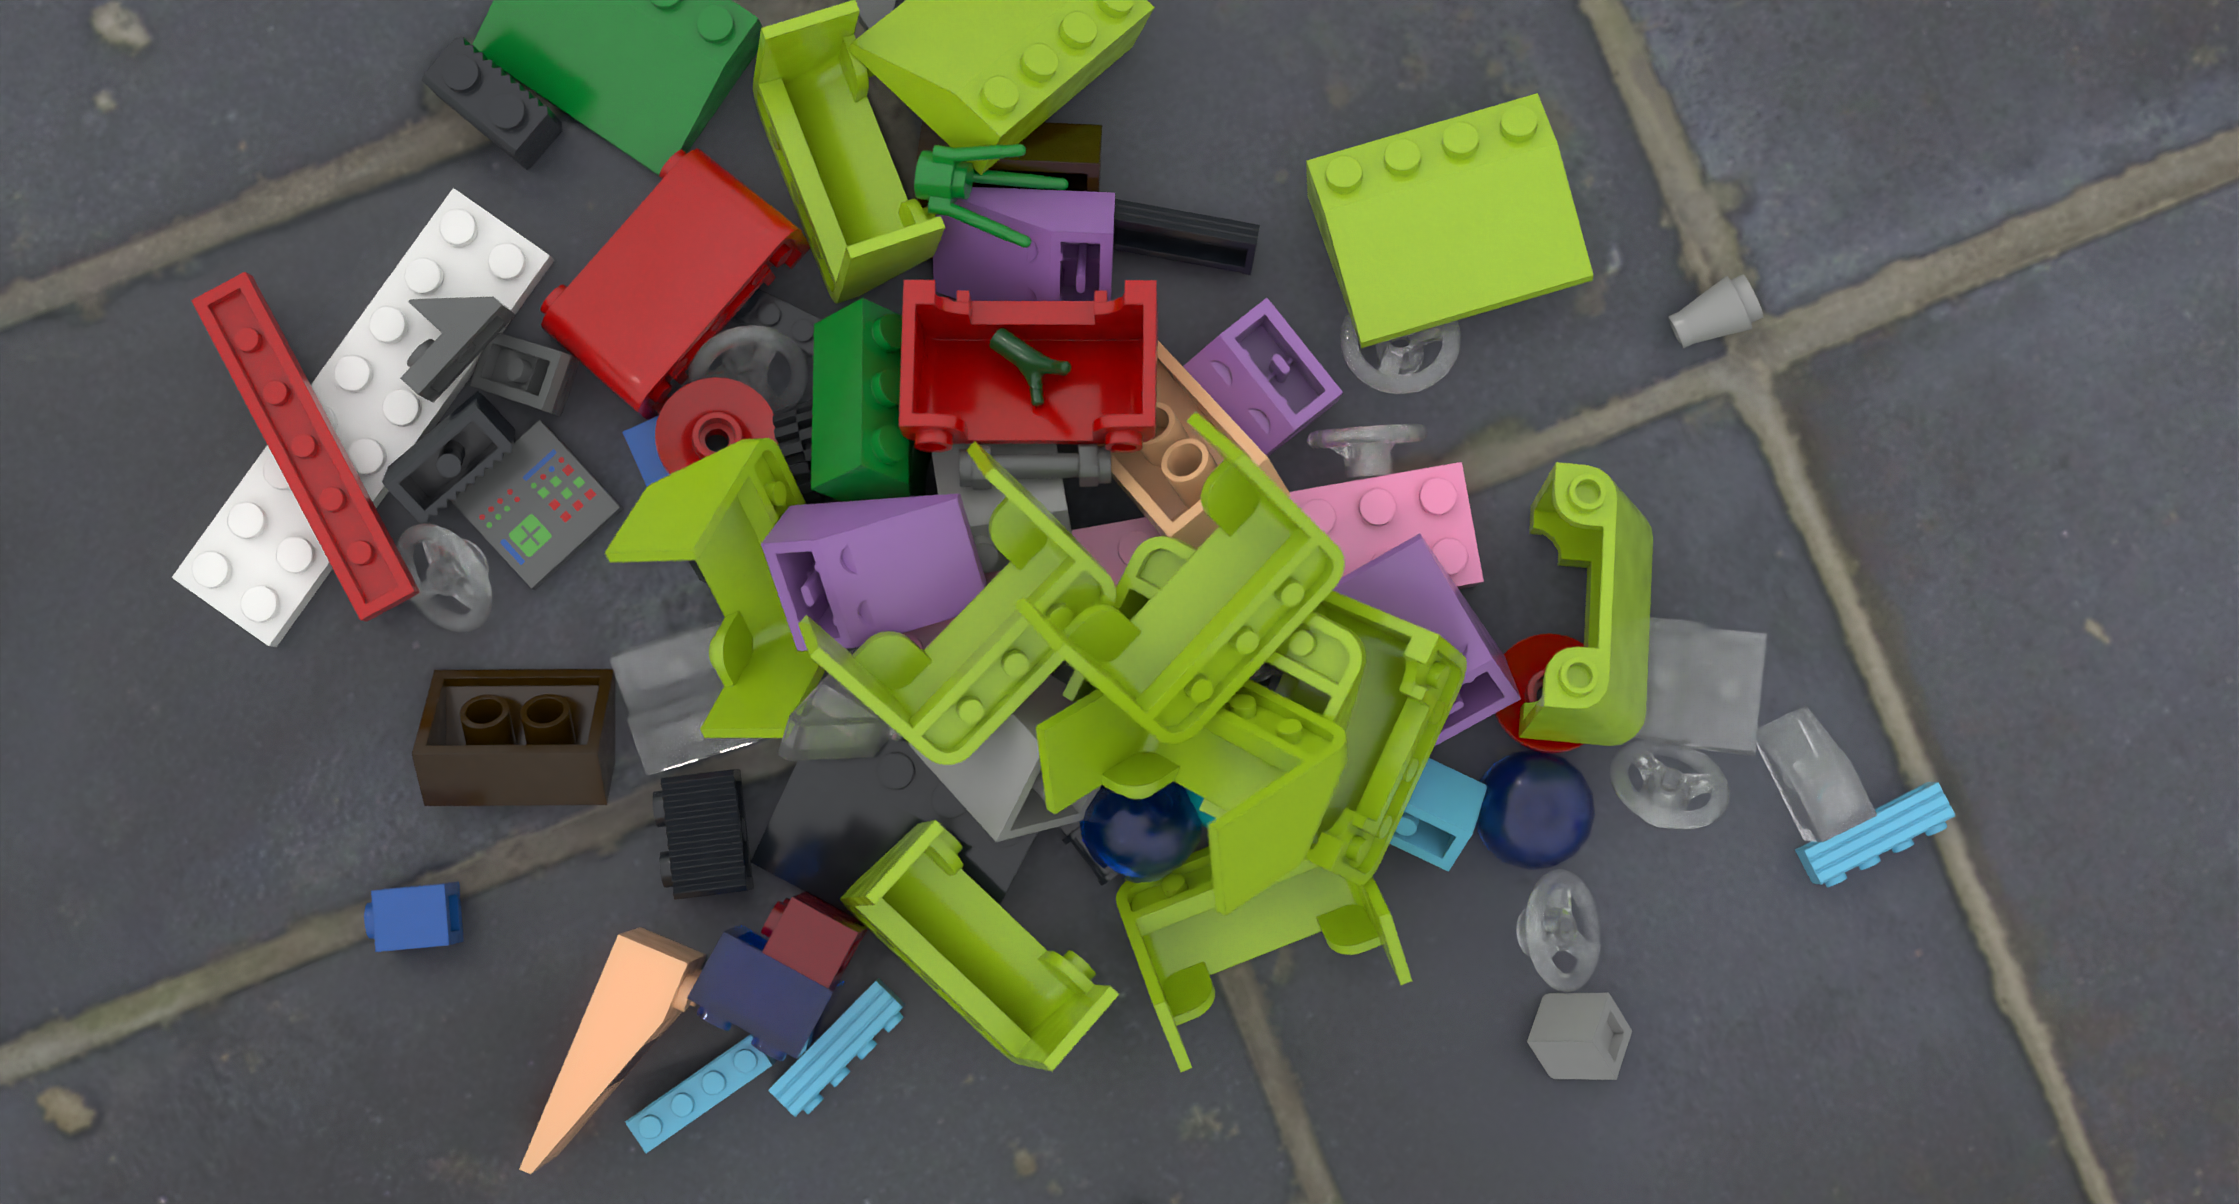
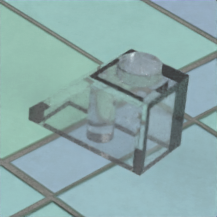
[778,646,903,761]
[1750,706,1878,842]

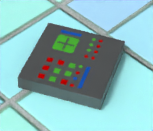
[451,420,624,590]

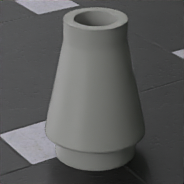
[1668,274,1763,349]

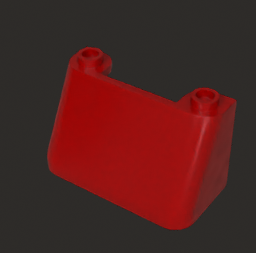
[540,148,811,420]
[899,280,1158,453]

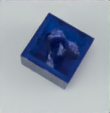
[687,924,846,1061]

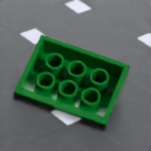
[472,0,763,176]

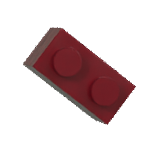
[761,892,868,988]

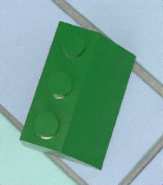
[811,298,913,502]

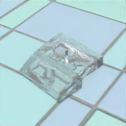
[1634,617,1768,756]
[610,619,762,776]

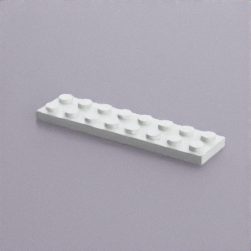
[172,188,555,647]

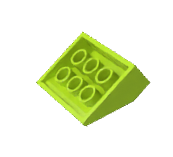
[848,0,1155,175]
[1306,93,1594,348]

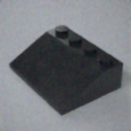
[751,701,1039,919]

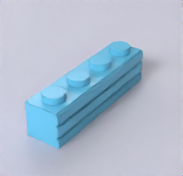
[1795,782,1955,887]
[768,978,906,1117]
[625,1031,777,1153]

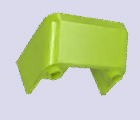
[753,0,945,304]
[1014,412,1345,744]
[605,438,825,738]
[798,441,1116,765]
[1062,536,1366,731]
[1035,679,1348,916]
[840,820,1119,1071]
[1116,846,1412,1072]

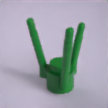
[914,144,1069,248]

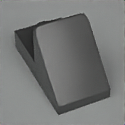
[400,297,515,403]
[470,333,580,417]

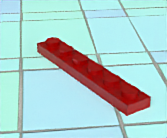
[191,272,421,622]

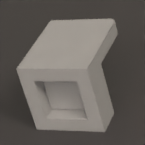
[1527,993,1632,1080]

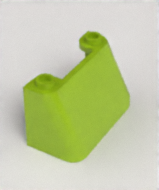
[1519,462,1653,746]
[1199,590,1467,885]

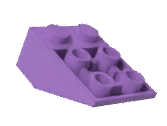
[933,187,1115,301]
[1183,298,1343,457]
[761,493,987,651]
[1333,533,1521,746]

